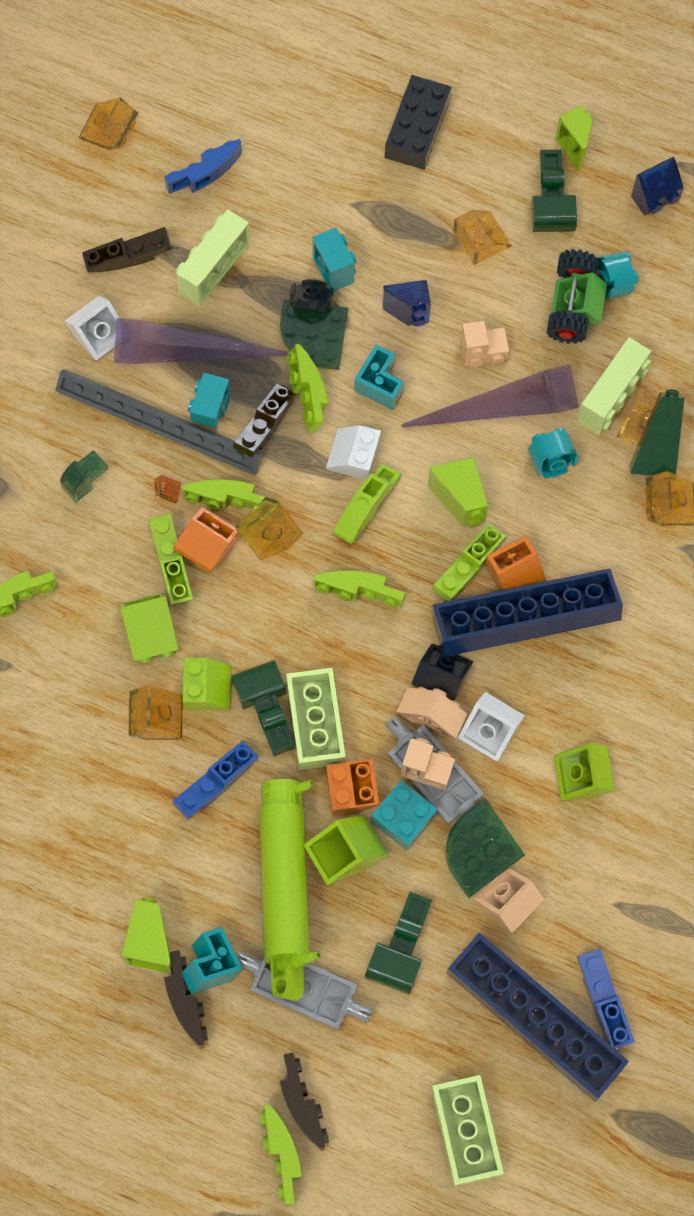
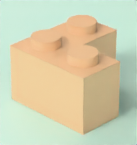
[460,321,509,367]
[396,687,467,738]
[401,738,455,791]

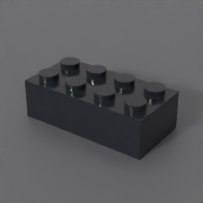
[385,75,452,170]

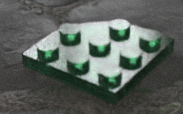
[280,300,348,370]
[445,798,525,898]

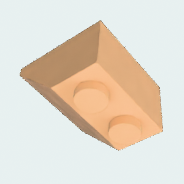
[472,865,545,933]

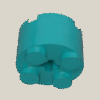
[596,251,639,300]
[528,428,579,478]

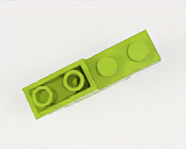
[286,344,329,433]
[333,463,401,544]
[182,479,274,515]
[148,513,193,605]
[432,523,506,601]
[313,570,405,608]
[0,571,58,617]
[260,1104,302,1206]

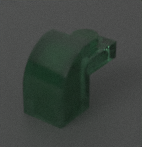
[60,450,109,503]

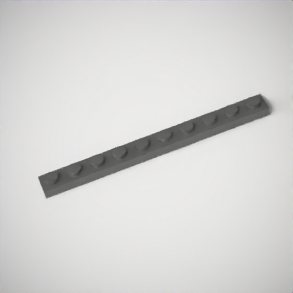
[55,369,264,475]

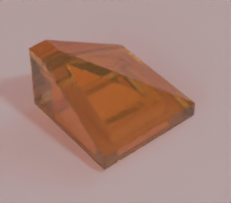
[154,475,181,503]

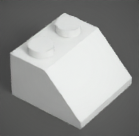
[65,296,130,361]
[326,425,381,480]
[458,692,525,762]

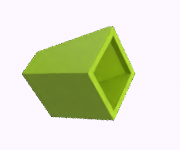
[428,457,488,528]
[120,593,179,663]
[304,815,388,886]
[122,897,173,974]

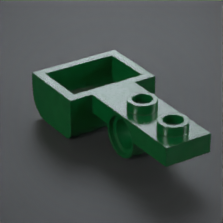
[531,149,577,232]
[231,660,295,757]
[365,892,432,995]

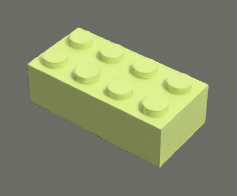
[176,209,250,307]
[577,337,651,436]
[286,668,345,770]
[431,1075,504,1187]

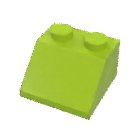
[555,105,593,171]
[183,658,231,710]
[554,743,615,801]

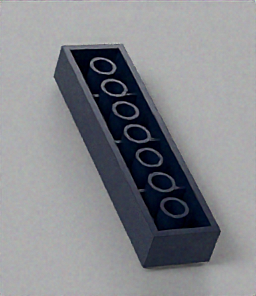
[433,568,623,657]
[446,933,629,1102]

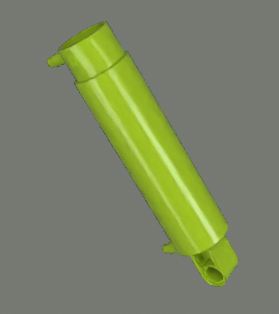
[260,779,321,1001]

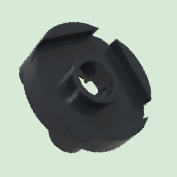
[290,279,334,312]

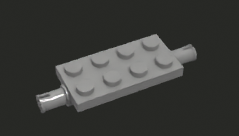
[385,716,487,831]
[238,951,373,1030]

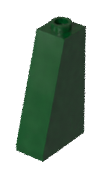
[629,389,685,477]

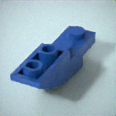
[165,138,242,194]
[172,741,259,820]
[576,949,635,1049]

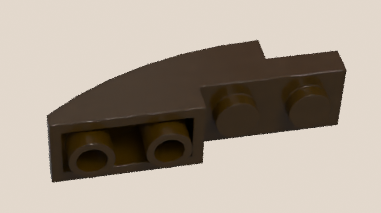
[82,227,172,273]
[233,384,296,457]
[164,950,208,1049]
[280,1052,329,1151]

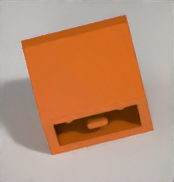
[173,507,240,573]
[485,536,547,591]
[326,759,379,817]

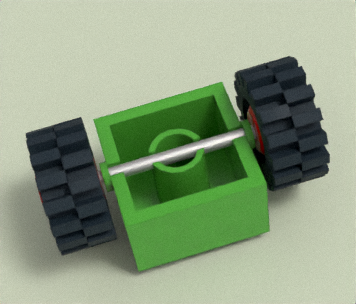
[547,249,607,344]

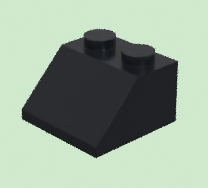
[411,643,474,701]

